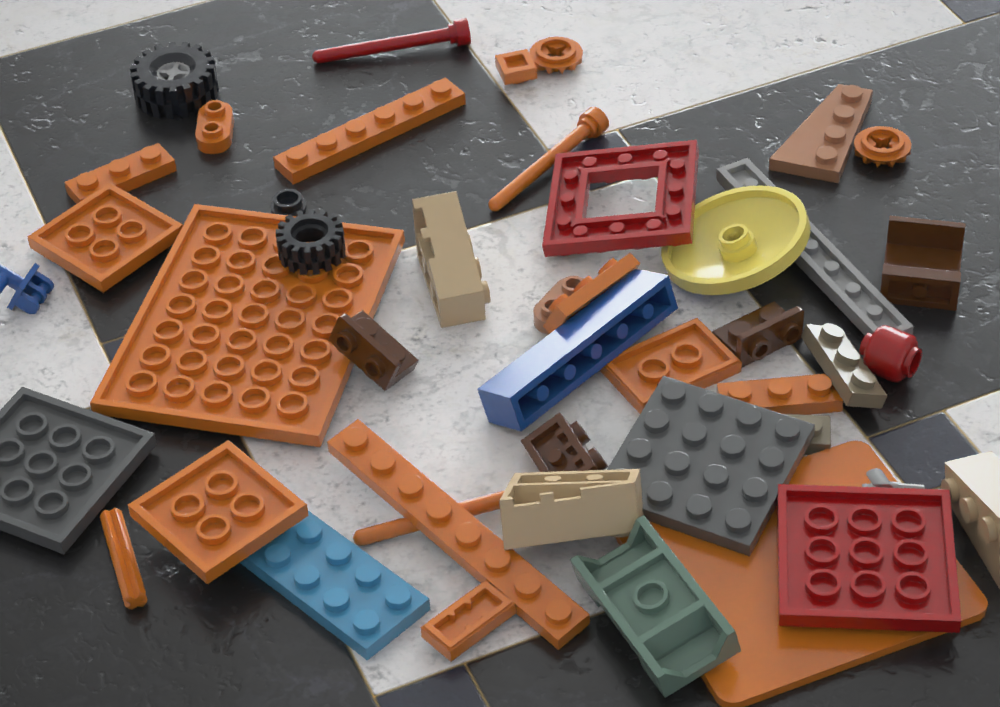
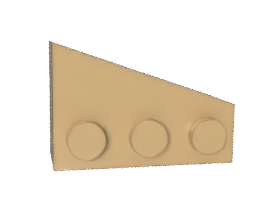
[941,451,1000,589]
[499,469,644,550]

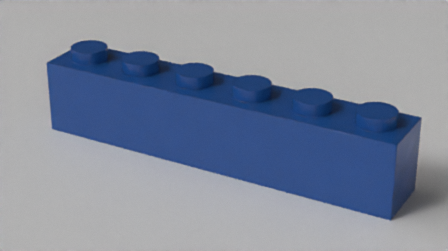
[477,269,678,432]

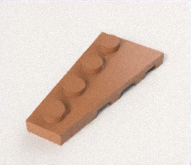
[769,84,873,183]

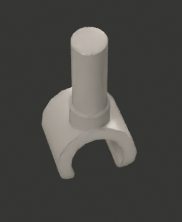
[862,468,925,489]

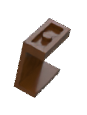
[880,215,966,311]

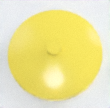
[661,186,811,295]

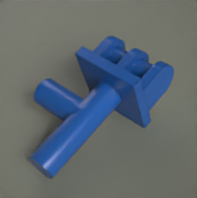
[0,263,54,314]

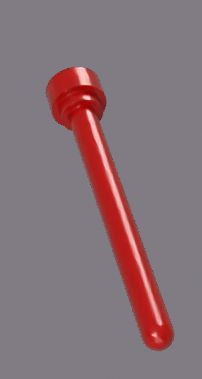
[312,18,471,63]

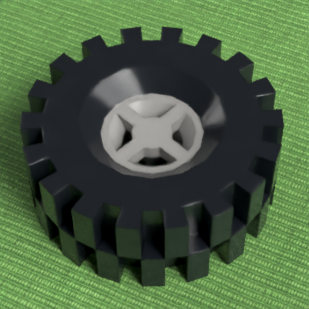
[130,42,219,119]

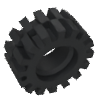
[276,209,346,275]

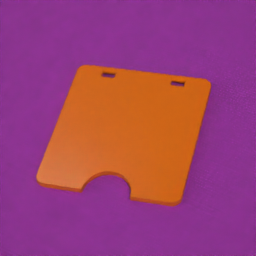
[615,441,988,707]

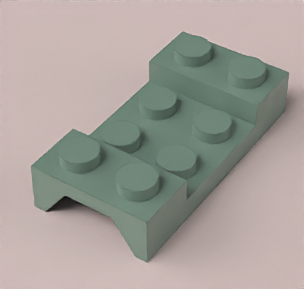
[570,515,741,698]

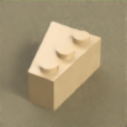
[412,191,491,328]

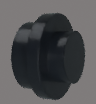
[270,189,307,216]

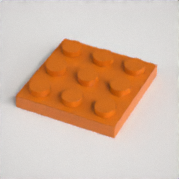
[28,182,183,293]
[128,440,309,584]

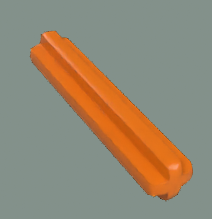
[100,508,148,610]

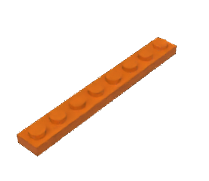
[327,419,590,650]

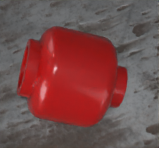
[859,325,922,383]

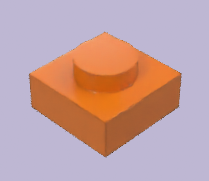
[495,49,537,85]

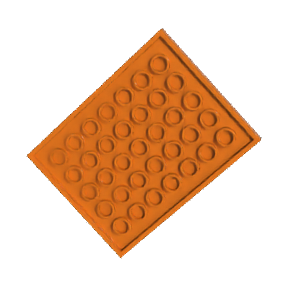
[90,204,405,447]

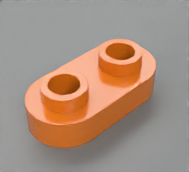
[195,100,234,154]

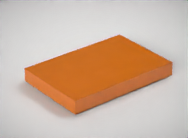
[600,318,742,414]

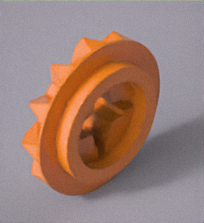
[529,36,583,74]
[854,126,911,168]

